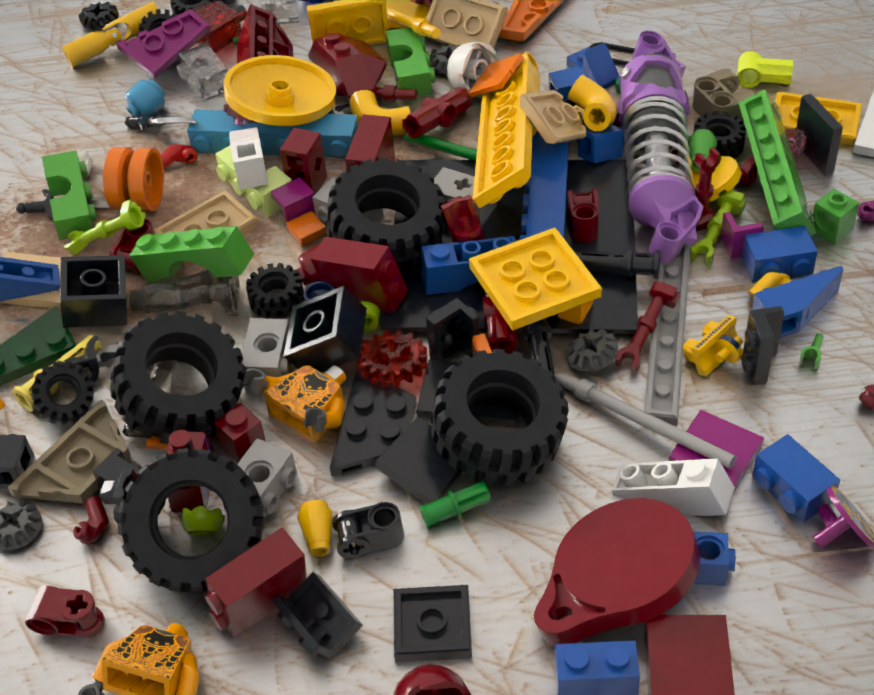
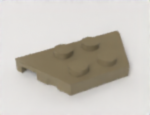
[8,400,131,503]

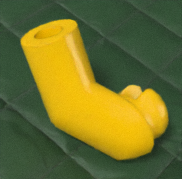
[748,272,792,300]

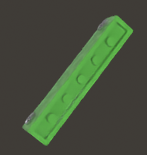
[739,90,817,236]

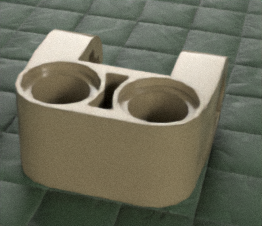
[692,68,756,121]

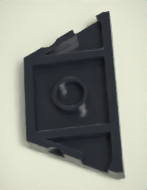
[329,367,417,476]

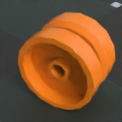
[103,147,164,212]

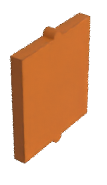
[468,54,524,97]

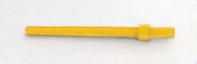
[387,7,441,38]

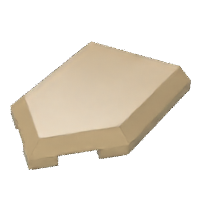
[519,90,586,144]

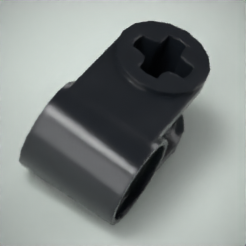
[332,502,404,559]

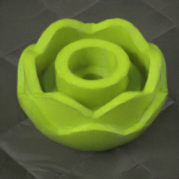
[179,506,225,535]

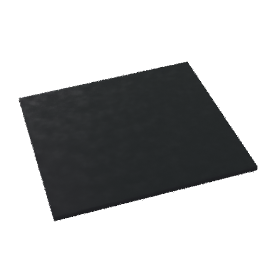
[380,160,638,334]

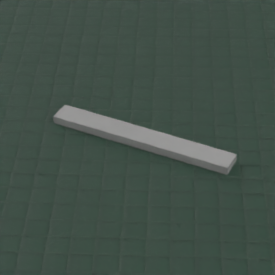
[644,244,691,426]

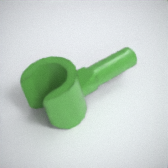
[799,333,824,370]

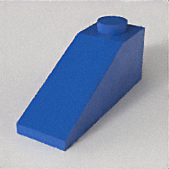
[0,257,60,302]

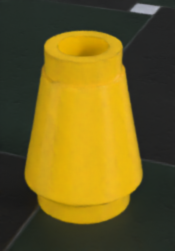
[297,500,333,557]

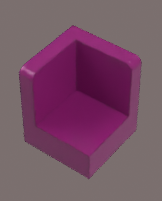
[271,177,315,226]
[720,212,764,259]

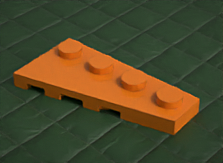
[499,0,564,41]

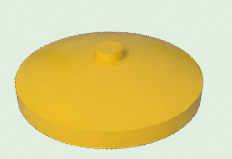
[224,55,336,126]

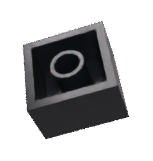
[60,255,127,328]
[283,286,367,373]

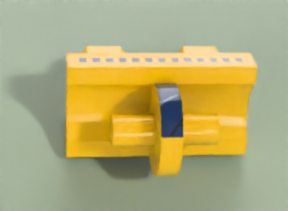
[683,315,743,377]

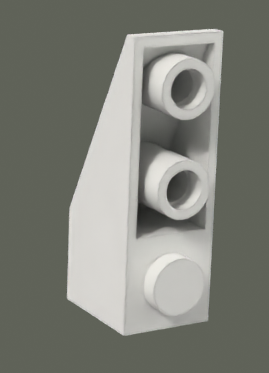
[229,127,268,190]
[612,459,735,516]

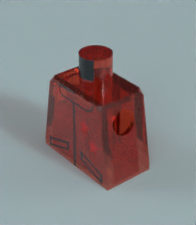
[192,1,247,55]

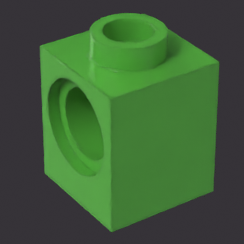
[812,188,860,245]

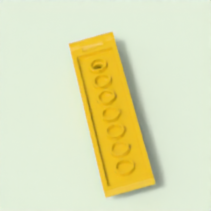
[472,51,541,208]

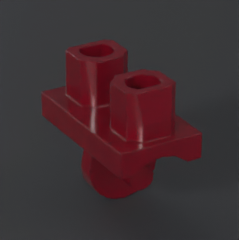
[441,195,485,243]

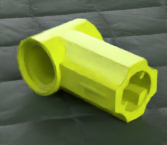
[737,51,793,88]

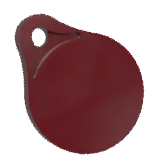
[534,498,700,647]

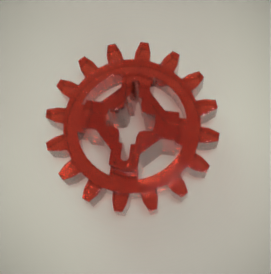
[357,330,427,387]

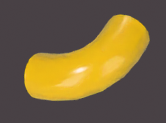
[567,75,618,131]
[349,90,410,137]

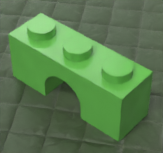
[385,27,435,97]
[42,150,97,240]

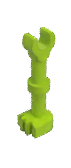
[690,190,747,265]
[64,200,146,255]

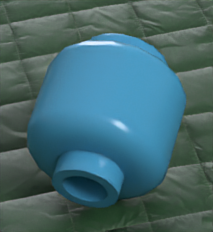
[125,79,165,117]

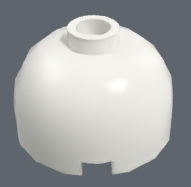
[447,42,497,98]

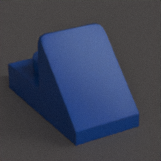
[567,43,619,89]

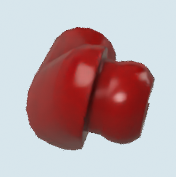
[160,144,198,170]

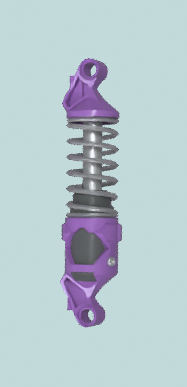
[617,30,704,263]

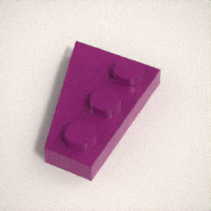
[116,9,210,79]

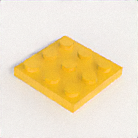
[469,228,602,331]

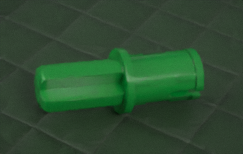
[419,482,491,528]

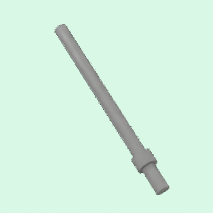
[556,371,737,469]

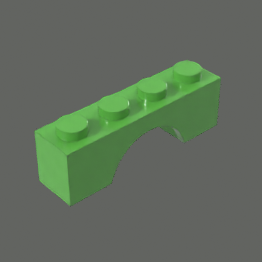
[129,226,254,283]

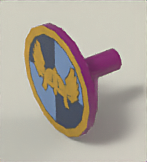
[813,485,874,549]

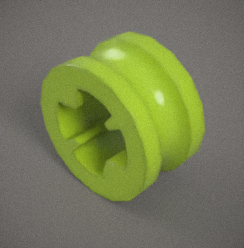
[361,301,380,332]

